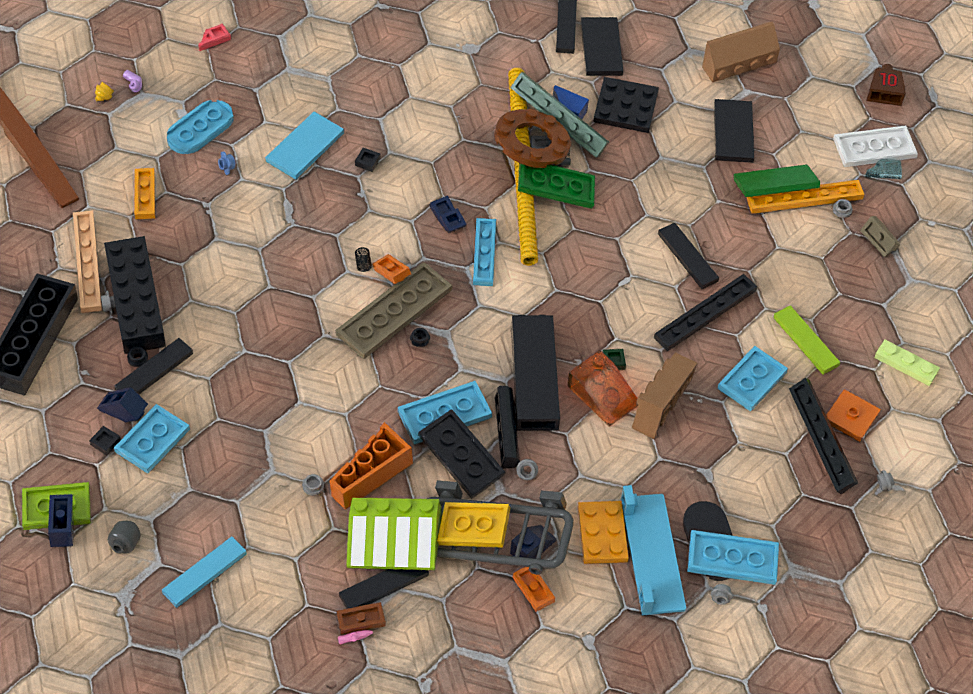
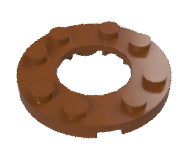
[494,108,571,168]

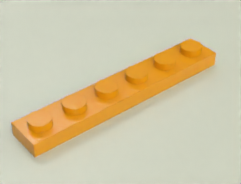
[747,180,865,214]

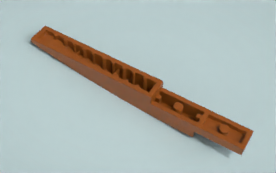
[0,87,79,208]

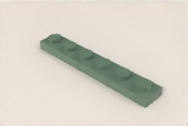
[510,72,609,158]

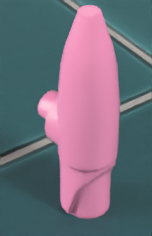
[338,630,373,645]

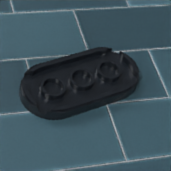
[683,501,733,581]

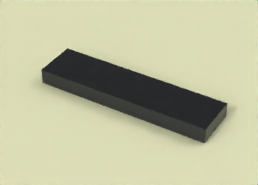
[556,0,577,54]
[658,223,719,289]
[114,338,193,394]
[339,569,429,609]

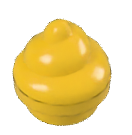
[95,82,114,101]

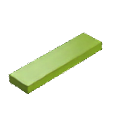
[773,305,840,375]

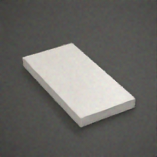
[833,126,918,167]

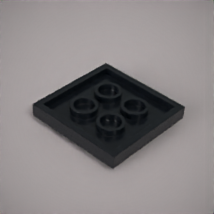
[593,77,659,133]

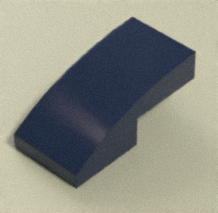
[429,196,467,233]

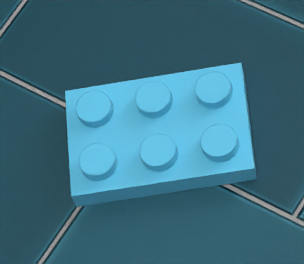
[717,346,788,411]
[114,404,190,474]

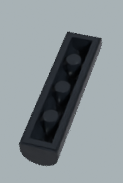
[494,386,520,469]

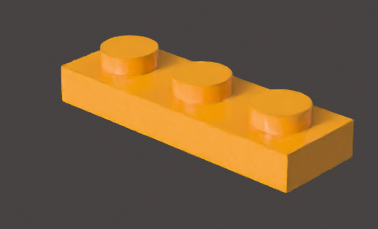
[134,168,155,219]

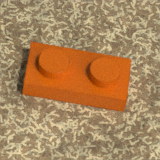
[372,254,411,284]
[512,567,555,612]

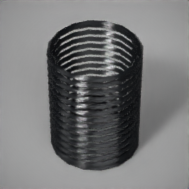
[355,247,372,272]

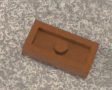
[336,602,386,635]

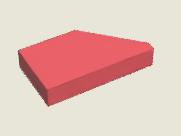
[198,23,231,51]

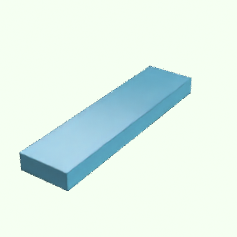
[473,218,496,286]
[162,537,247,608]

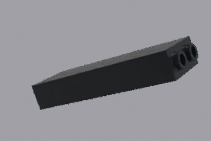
[511,314,560,431]

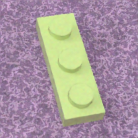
[874,340,940,386]

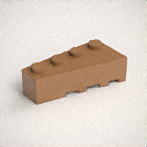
[632,352,697,439]

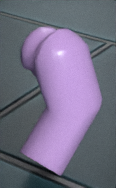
[123,70,142,92]

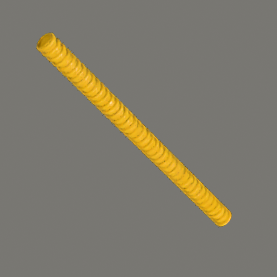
[508,68,538,266]

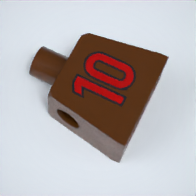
[866,64,906,106]

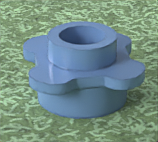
[218,152,235,175]

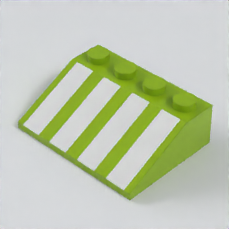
[346,498,442,570]

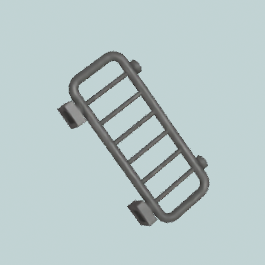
[427,480,574,575]

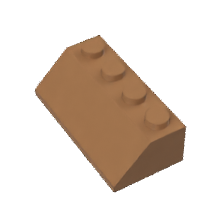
[702,21,780,82]

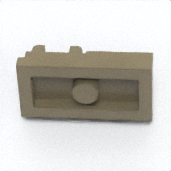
[860,216,900,257]

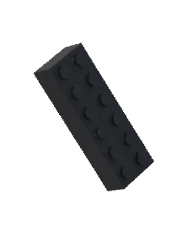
[104,236,166,354]
[0,273,78,396]

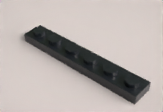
[654,274,757,351]
[789,378,858,494]

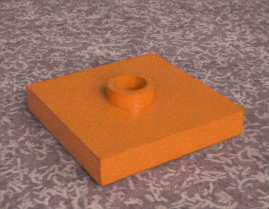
[826,389,881,442]

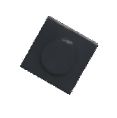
[355,148,381,172]
[89,426,121,455]

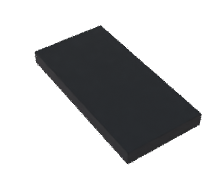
[581,17,623,76]
[714,99,754,163]
[418,409,506,499]

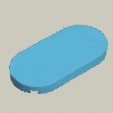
[167,100,233,154]

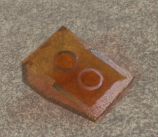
[567,350,638,426]

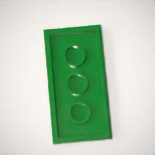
[518,163,595,209]
[734,164,820,197]

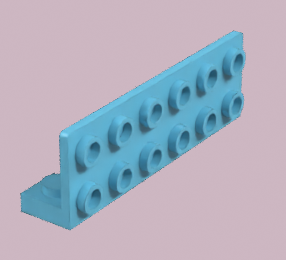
[621,485,686,615]

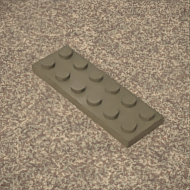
[335,262,452,359]

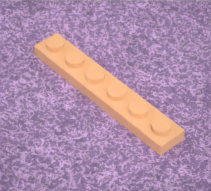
[73,210,102,313]

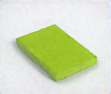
[22,482,91,530]

